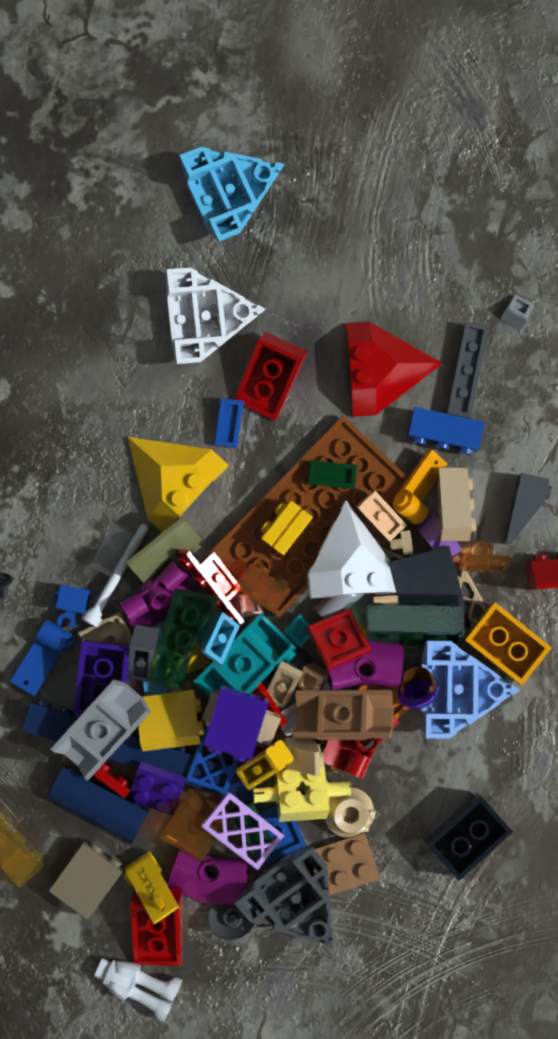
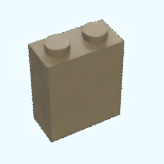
[49,841,124,920]

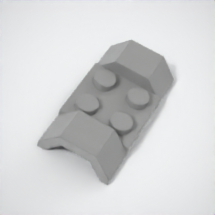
[51,680,151,781]

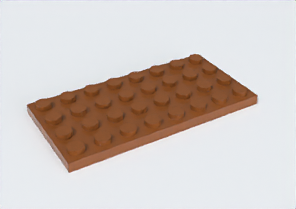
[211,415,408,618]

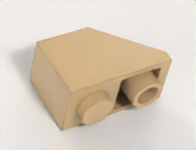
[284,737,324,776]

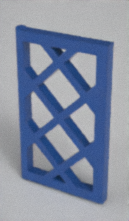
[186,725,239,794]

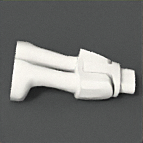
[94,958,182,1023]

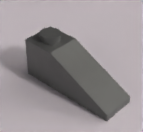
[503,473,552,545]

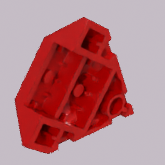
[346,322,443,417]

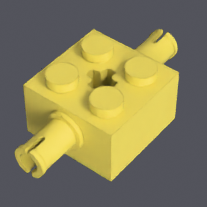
[253,766,351,822]

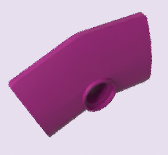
[119,561,199,630]
[327,638,404,690]
[167,845,249,905]

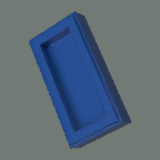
[214,398,244,448]

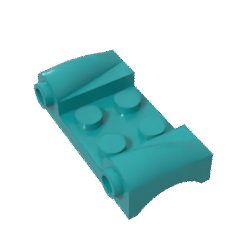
[194,613,297,697]

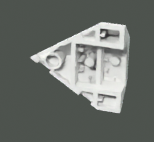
[166,268,266,365]
[307,501,397,599]

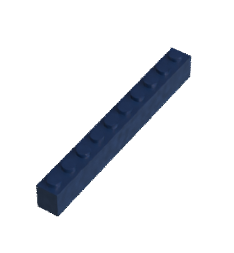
[22,699,259,803]

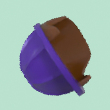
[398,666,439,709]

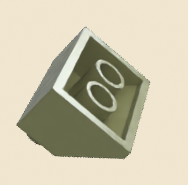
[126,516,203,583]

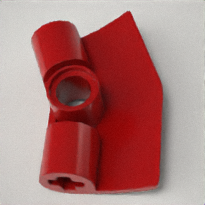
[323,716,400,779]

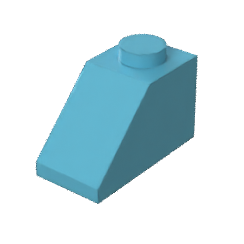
[197,612,240,666]

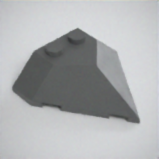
[234,846,334,949]

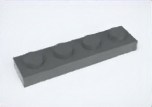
[447,322,489,419]

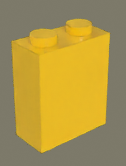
[139,690,204,751]

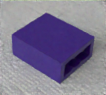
[204,685,269,761]

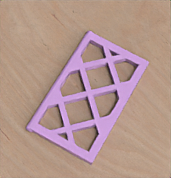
[201,792,284,870]

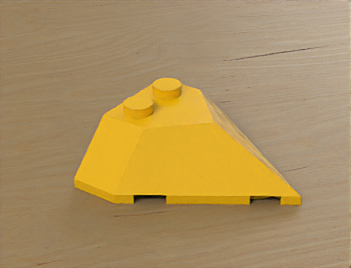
[128,437,229,533]

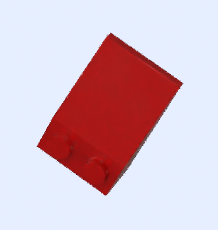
[234,332,308,421]
[130,888,183,966]

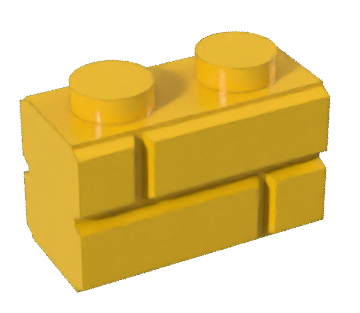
[260,500,313,556]
[236,740,294,790]

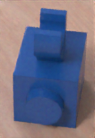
[53,585,91,628]

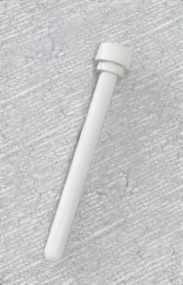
[81,524,149,628]

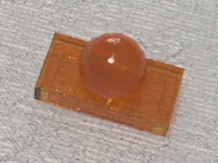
[458,540,510,572]

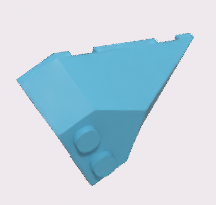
[179,147,285,242]

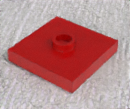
[306,608,372,671]

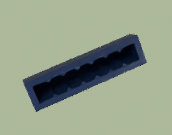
[47,765,150,844]

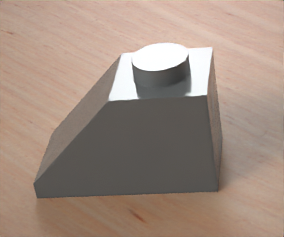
[128,625,160,682]

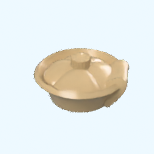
[325,788,377,838]

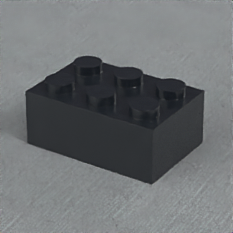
[424,793,513,881]

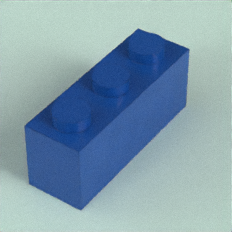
[407,407,485,455]

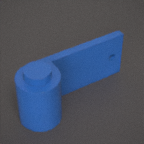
[10,620,74,697]

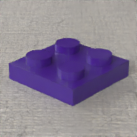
[128,761,186,816]

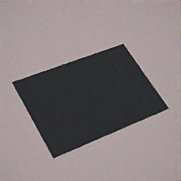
[388,545,471,645]

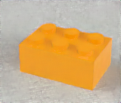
[462,602,552,685]

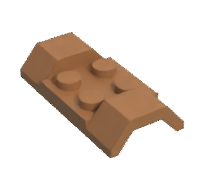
[293,690,394,740]

